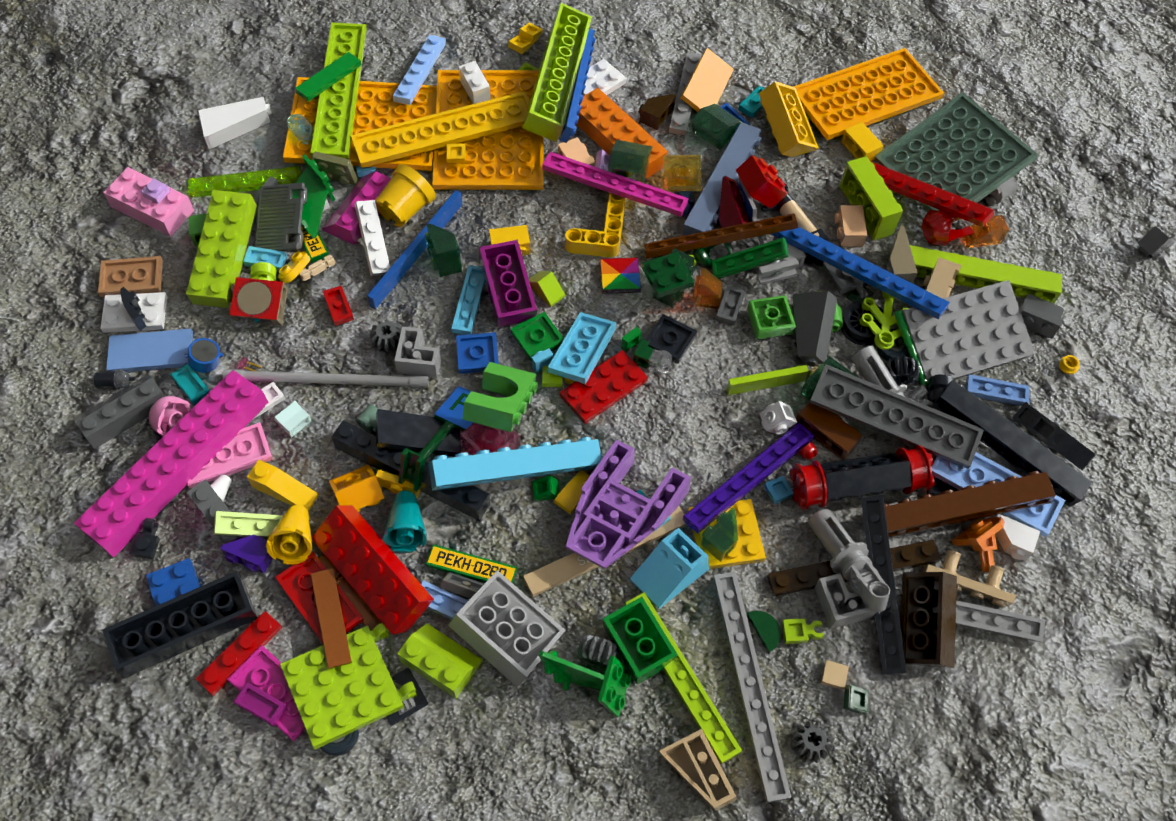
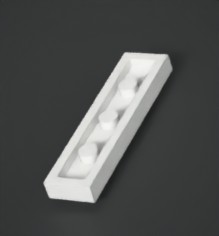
[354,200,390,276]

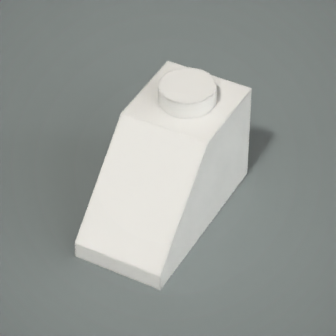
[995,514,1040,561]

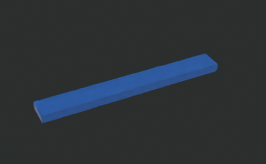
[367,190,463,310]

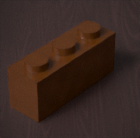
[795,401,863,460]

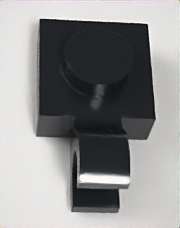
[129,518,160,559]

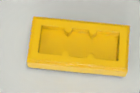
[376,470,420,498]

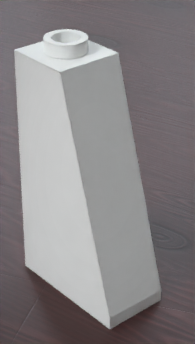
[198,97,272,149]

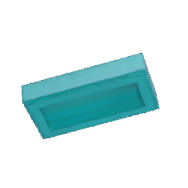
[170,364,210,405]

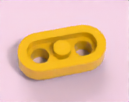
[278,251,310,284]

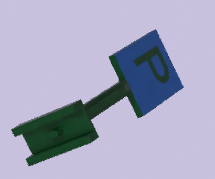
[398,386,474,492]

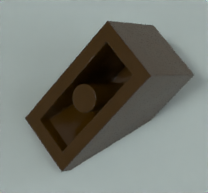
[638,94,676,130]

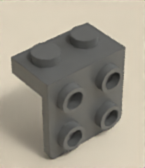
[1020,294,1064,339]

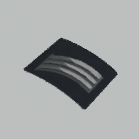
[386,668,428,725]

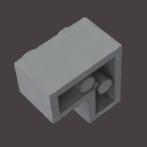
[394,327,441,378]
[815,573,876,629]

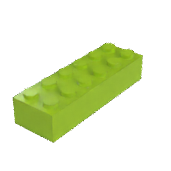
[186,190,257,308]

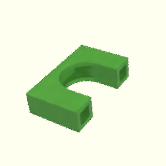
[462,362,538,432]

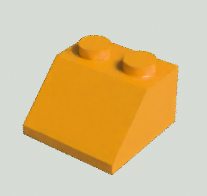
[329,464,385,512]

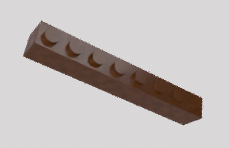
[885,471,1056,538]

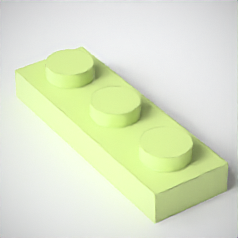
[213,511,283,538]

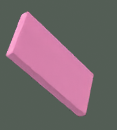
[187,423,273,488]

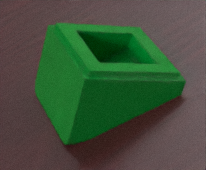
[532,474,560,501]

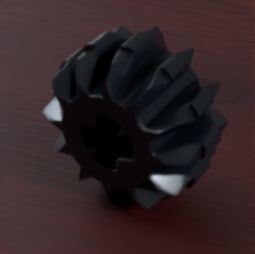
[885,355,920,386]

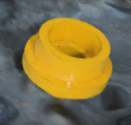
[1059,355,1080,375]

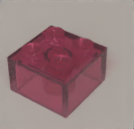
[460,423,521,455]

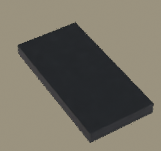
[376,409,462,457]

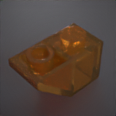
[693,268,722,309]

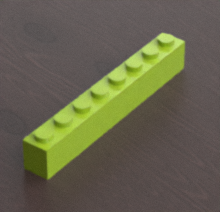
[910,245,1062,304]

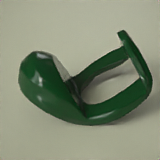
[693,243,733,267]

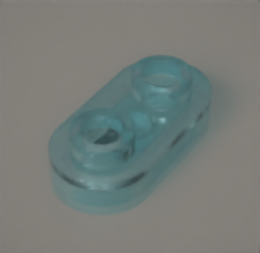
[287,114,314,144]

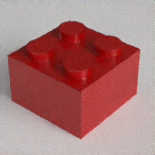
[736,155,787,208]

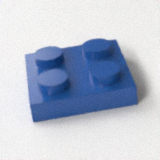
[456,332,499,374]
[146,558,200,606]

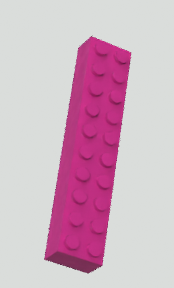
[74,370,269,558]

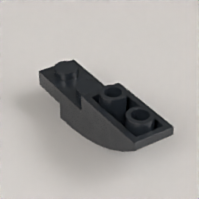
[1012,402,1096,471]

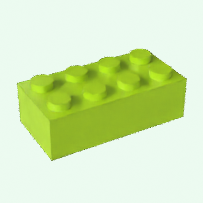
[839,156,903,241]

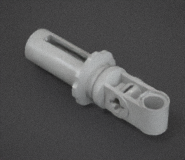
[852,346,914,449]
[809,509,890,612]

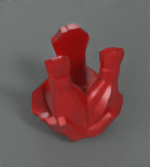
[921,209,974,246]

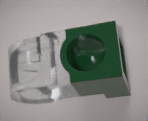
[633,339,672,374]

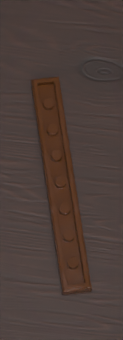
[644,213,798,259]

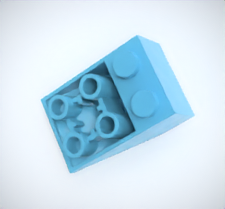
[630,528,709,609]

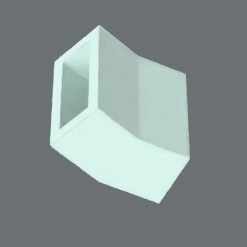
[275,401,311,438]

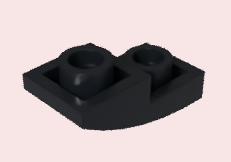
[120,287,146,331]

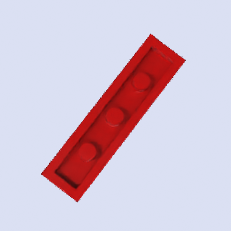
[196,611,283,696]

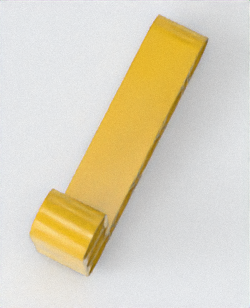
[565,174,626,257]

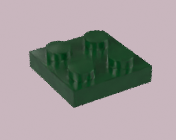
[642,252,695,298]

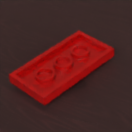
[560,350,648,424]
[275,551,364,645]

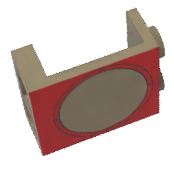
[228,277,288,325]

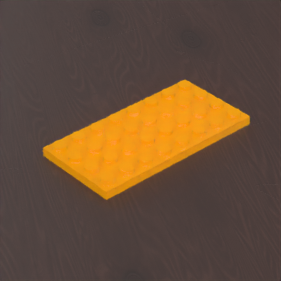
[793,48,944,140]

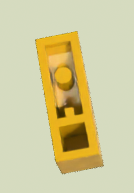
[247,459,319,512]

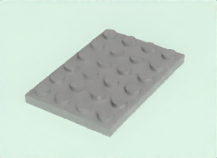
[902,280,1035,387]

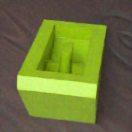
[529,271,565,307]

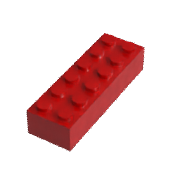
[311,505,434,635]

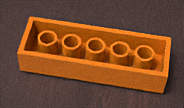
[576,88,668,182]

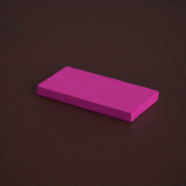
[227,645,306,742]

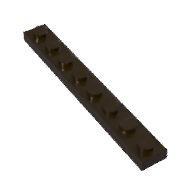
[767,539,941,597]

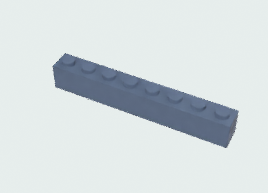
[682,122,762,236]

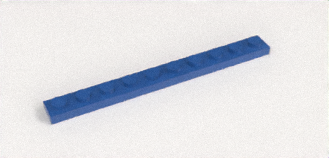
[560,28,596,143]
[771,227,950,320]

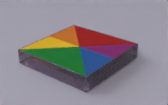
[600,257,641,294]

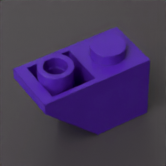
[220,534,273,574]

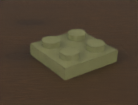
[312,151,358,185]

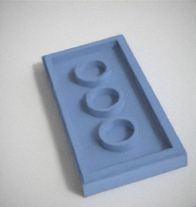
[106,329,193,372]

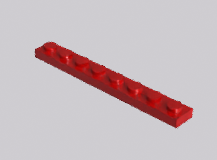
[870,161,994,227]

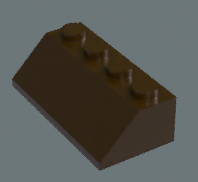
[901,572,957,668]

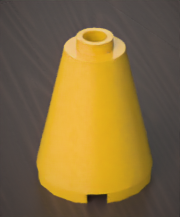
[266,505,312,565]

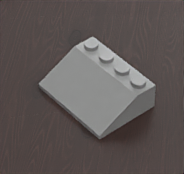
[448,570,565,687]

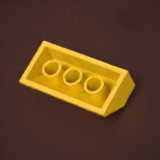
[759,81,819,157]

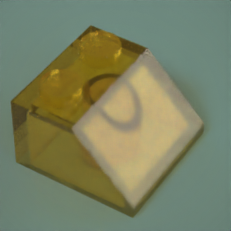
[663,155,702,191]

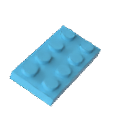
[548,312,616,384]

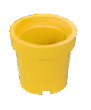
[375,164,436,228]

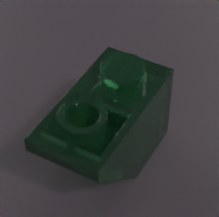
[701,508,738,562]

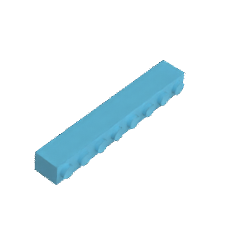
[428,437,602,491]

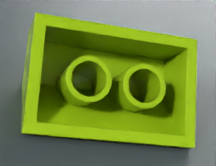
[397,624,483,699]

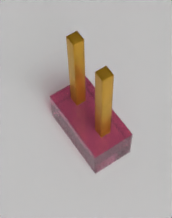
[237,357,262,371]

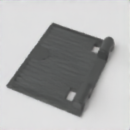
[254,182,307,251]

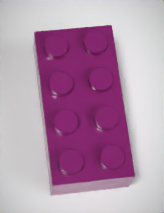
[479,239,537,327]

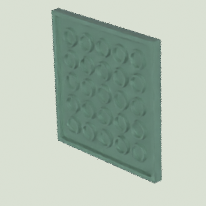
[875,92,1038,210]

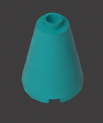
[382,490,427,553]

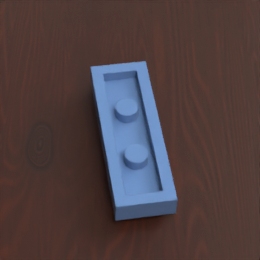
[966,374,1030,406]

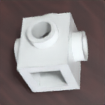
[759,401,797,434]

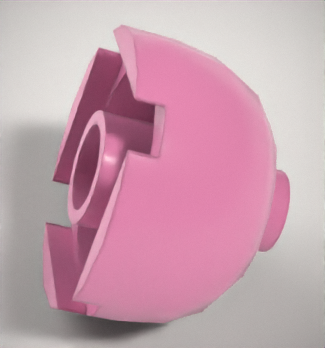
[149,396,191,436]

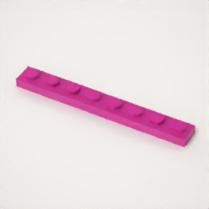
[542,152,688,217]

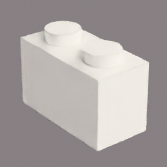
[459,61,491,104]

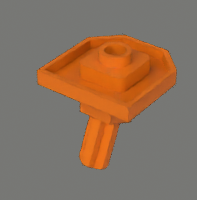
[951,517,1005,572]

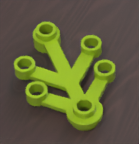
[860,291,908,350]

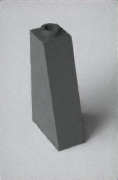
[793,291,837,366]

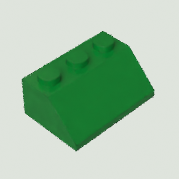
[603,597,678,685]

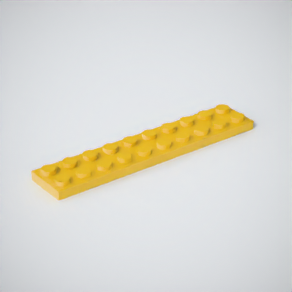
[351,91,530,168]

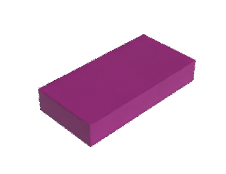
[233,682,287,727]

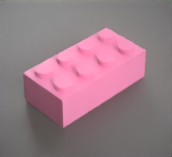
[103,167,194,237]

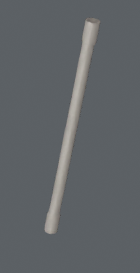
[223,369,429,388]

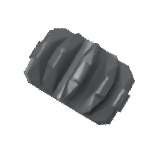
[370,318,402,353]
[578,635,618,667]
[792,721,833,763]

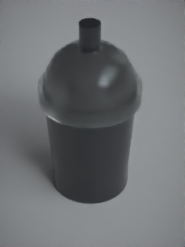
[94,369,135,390]

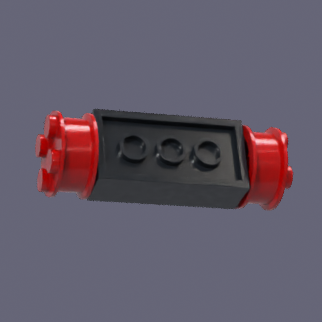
[789,445,935,510]

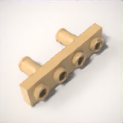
[923,550,1016,607]

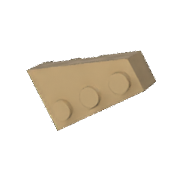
[922,257,962,299]
[659,729,737,811]

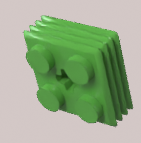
[747,295,796,339]

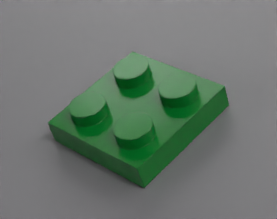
[510,312,564,362]

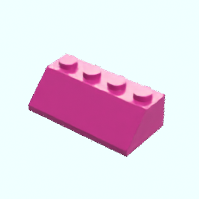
[322,171,391,245]

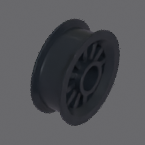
[841,301,883,345]

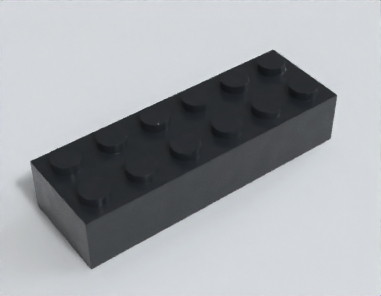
[102,571,258,679]

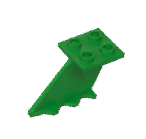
[292,154,335,239]
[538,650,631,717]

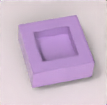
[141,179,171,204]

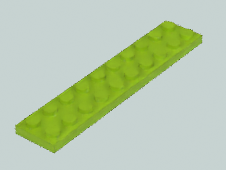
[310,22,367,159]

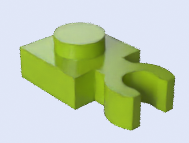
[782,618,824,644]

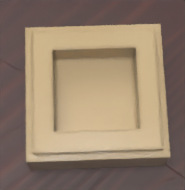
[821,660,849,690]

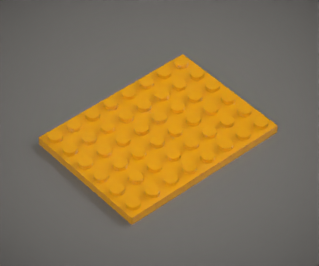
[432,70,544,190]
[283,77,437,171]

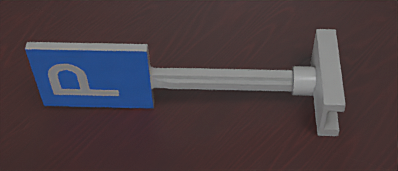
[737,177,799,285]

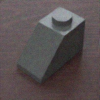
[1137,226,1175,257]

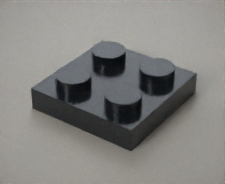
[646,314,698,364]

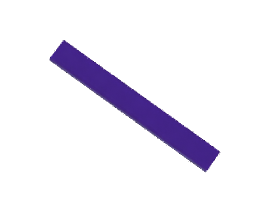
[683,423,814,534]

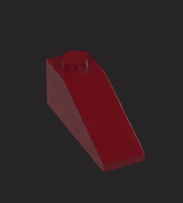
[719,176,750,228]

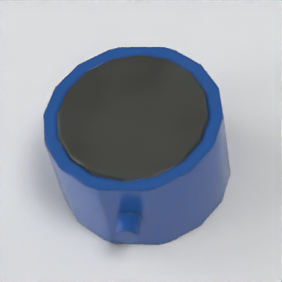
[184,338,223,373]

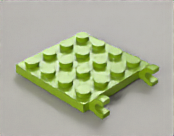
[280,623,417,750]

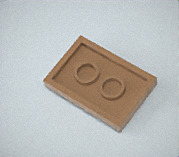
[98,256,163,297]

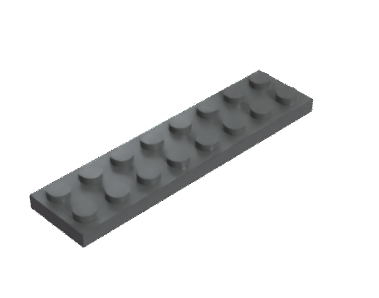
[809,364,984,469]

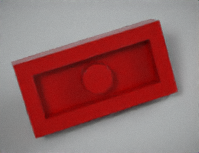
[323,285,354,326]

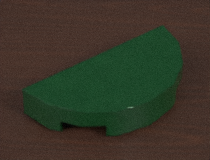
[747,610,781,654]

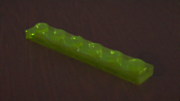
[188,166,302,198]

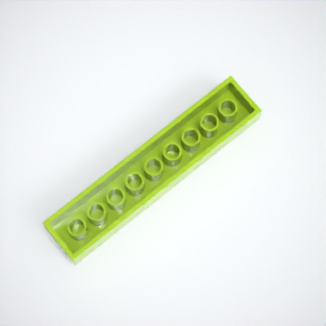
[522,3,592,142]

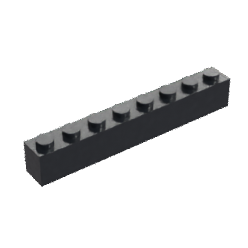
[932,380,1092,507]
[331,420,491,521]

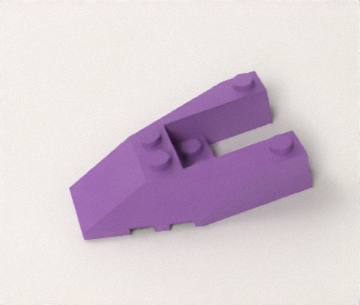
[566,440,691,569]

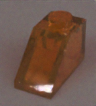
[962,215,1009,248]

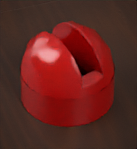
[798,442,817,460]

